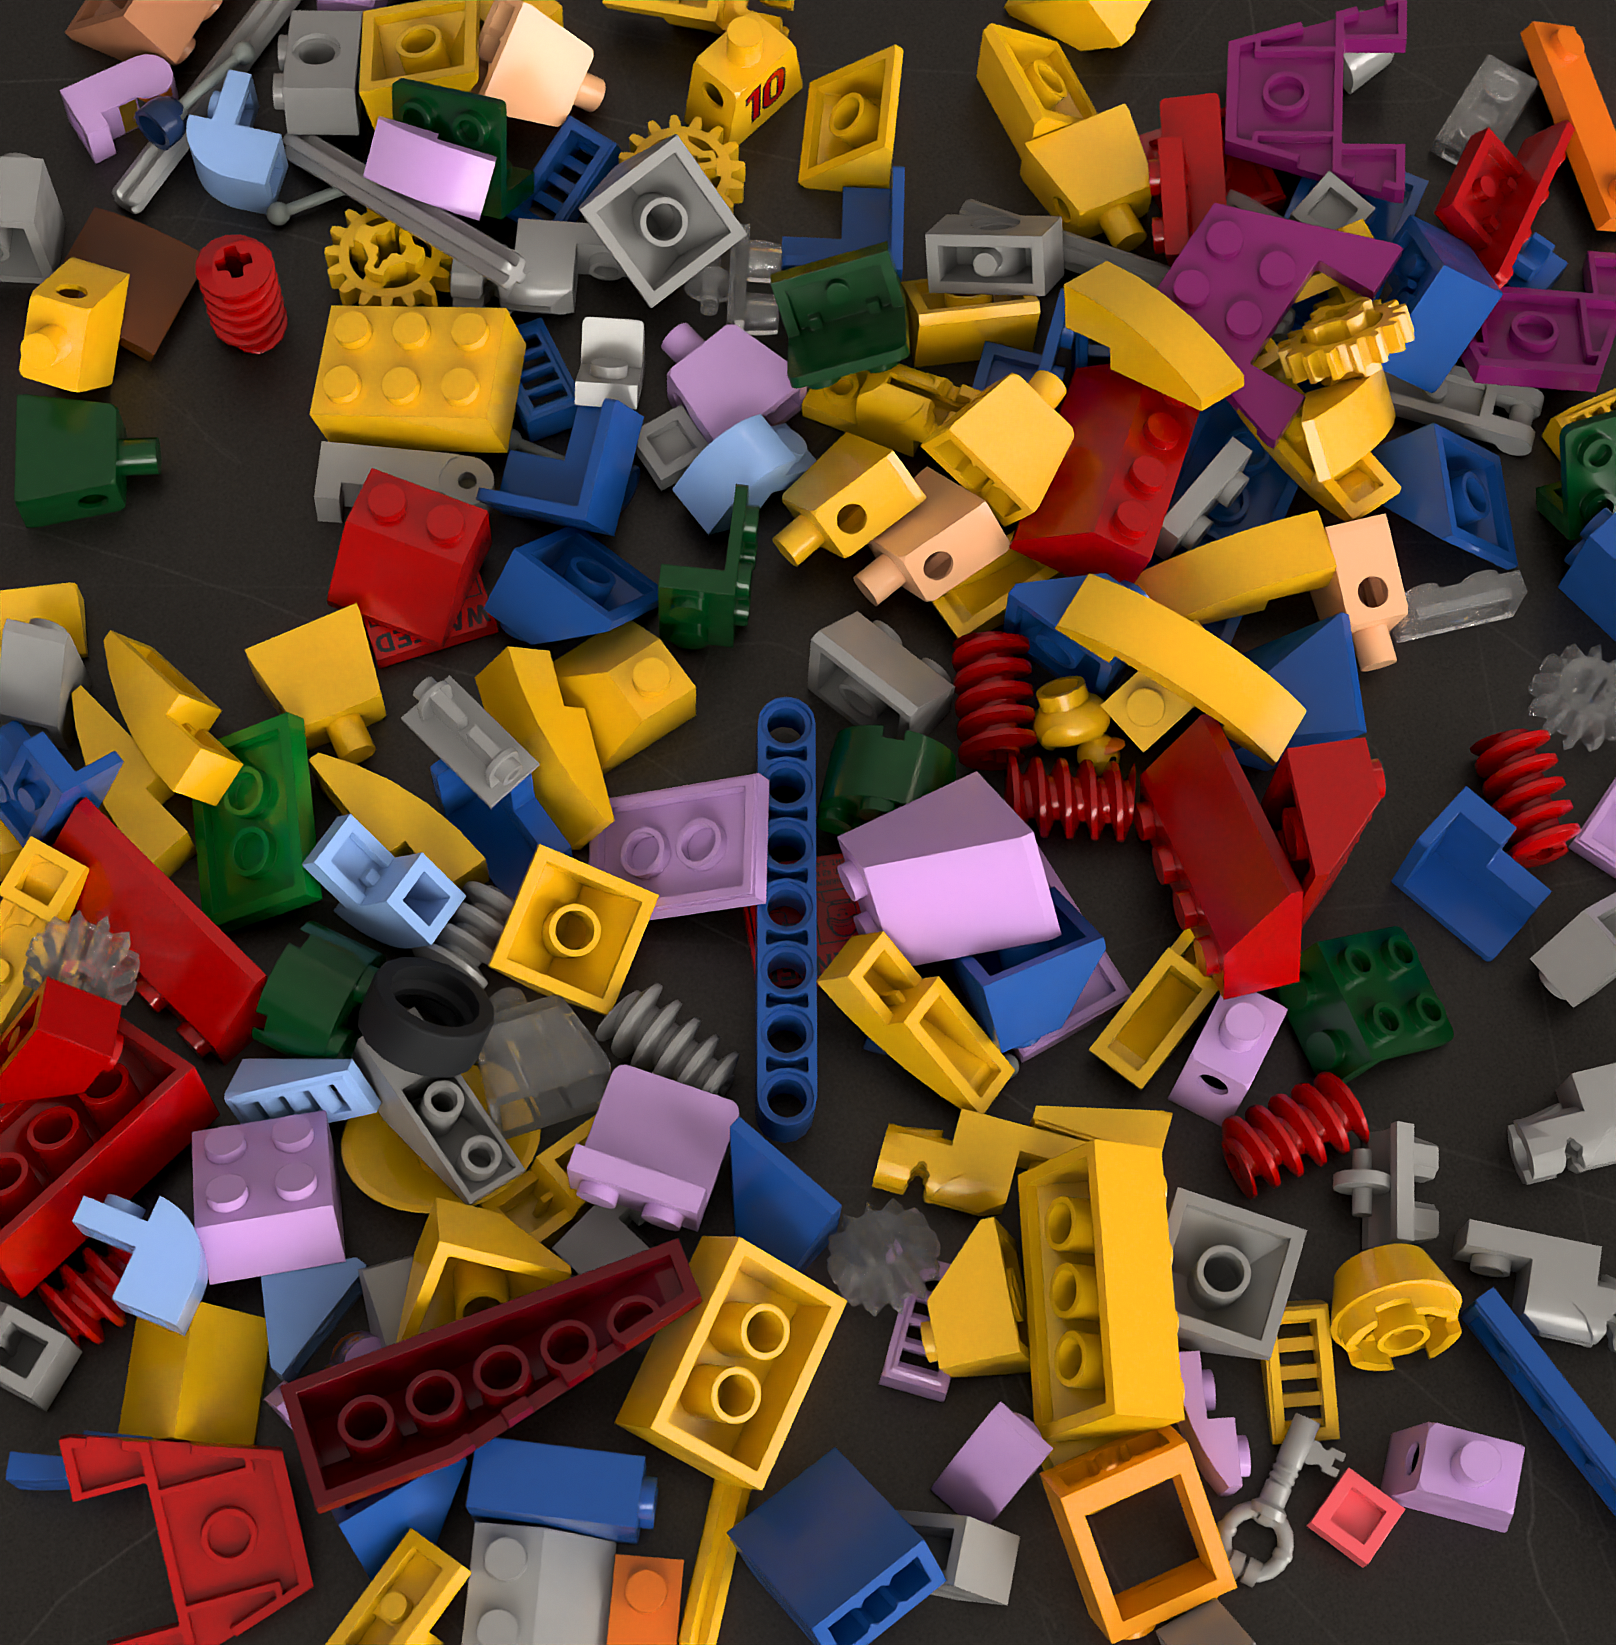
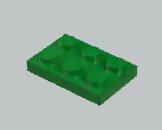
[192,712,322,934]

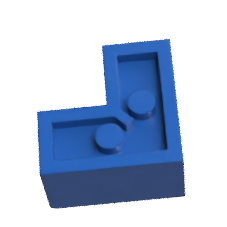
[781,166,905,282]
[1382,214,1503,393]
[476,398,644,536]
[0,721,124,847]
[430,759,573,900]
[1391,786,1552,962]

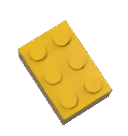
[309,305,526,453]
[614,1236,847,1491]

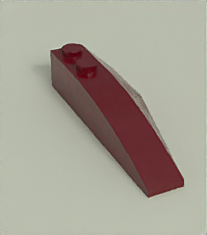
[280,1238,703,1514]

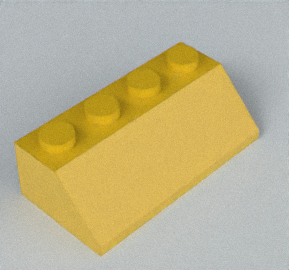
[1017,1139,1185,1443]

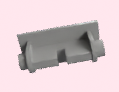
[401,675,539,808]

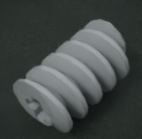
[411,881,515,989]
[595,983,740,1097]

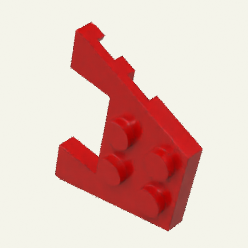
[59,1434,314,1645]

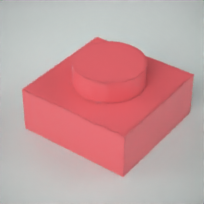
[1306,1467,1405,1568]

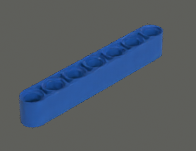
[755,696,817,1143]

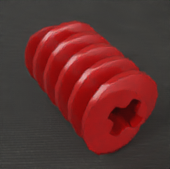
[195,235,288,355]
[952,631,1037,771]
[1469,728,1581,868]
[1003,755,1136,842]
[1221,1072,1369,1200]
[36,1210,152,1349]

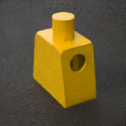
[1019,103,1152,252]
[19,257,130,393]
[921,370,1074,527]
[772,432,927,567]
[244,603,387,764]

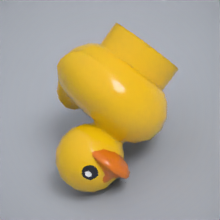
[1031,676,1125,776]

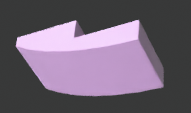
[363,116,497,221]
[1177,1351,1251,1497]
[931,1401,1053,1525]

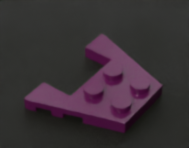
[1225,0,1407,203]
[1157,203,1403,449]
[1460,251,1616,392]

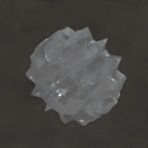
[1528,642,1616,752]
[23,910,140,1006]
[827,1198,941,1317]

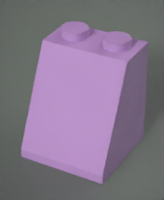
[837,771,1062,966]

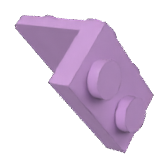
[567,1065,739,1232]

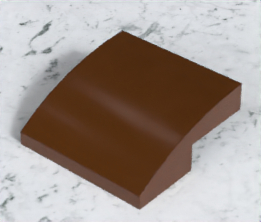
[62,207,200,362]

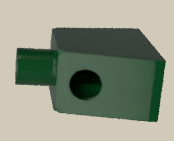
[14,394,162,528]

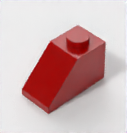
[0,976,124,1104]

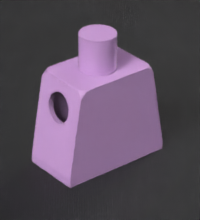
[661,323,807,444]
[1168,992,1288,1127]
[1380,1422,1525,1533]

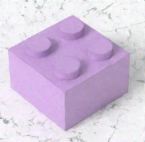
[192,1110,346,1285]

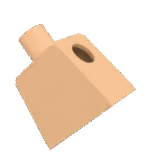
[470,0,606,127]
[853,466,1010,606]
[1310,513,1408,672]

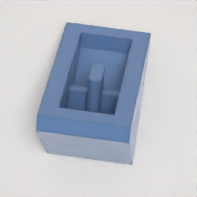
[261,1257,368,1383]

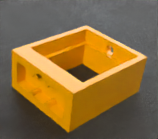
[1039,1425,1237,1644]

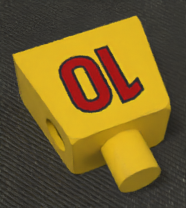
[684,11,803,145]

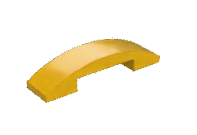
[1234,338,1401,522]
[1055,573,1307,766]
[0,836,90,1037]

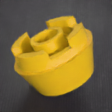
[1330,1243,1462,1371]

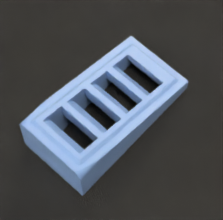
[224,1058,381,1124]

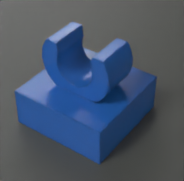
[1504,232,1568,290]

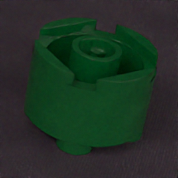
[816,725,957,834]
[252,921,386,1059]

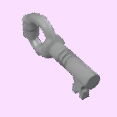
[1217,1413,1346,1588]

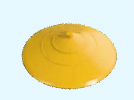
[341,1065,541,1213]

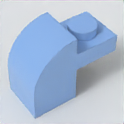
[186,69,288,215]
[672,414,816,535]
[302,814,466,949]
[72,1194,208,1336]

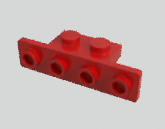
[1148,93,1227,267]
[1434,119,1575,289]

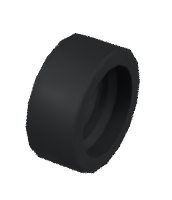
[358,957,494,1078]

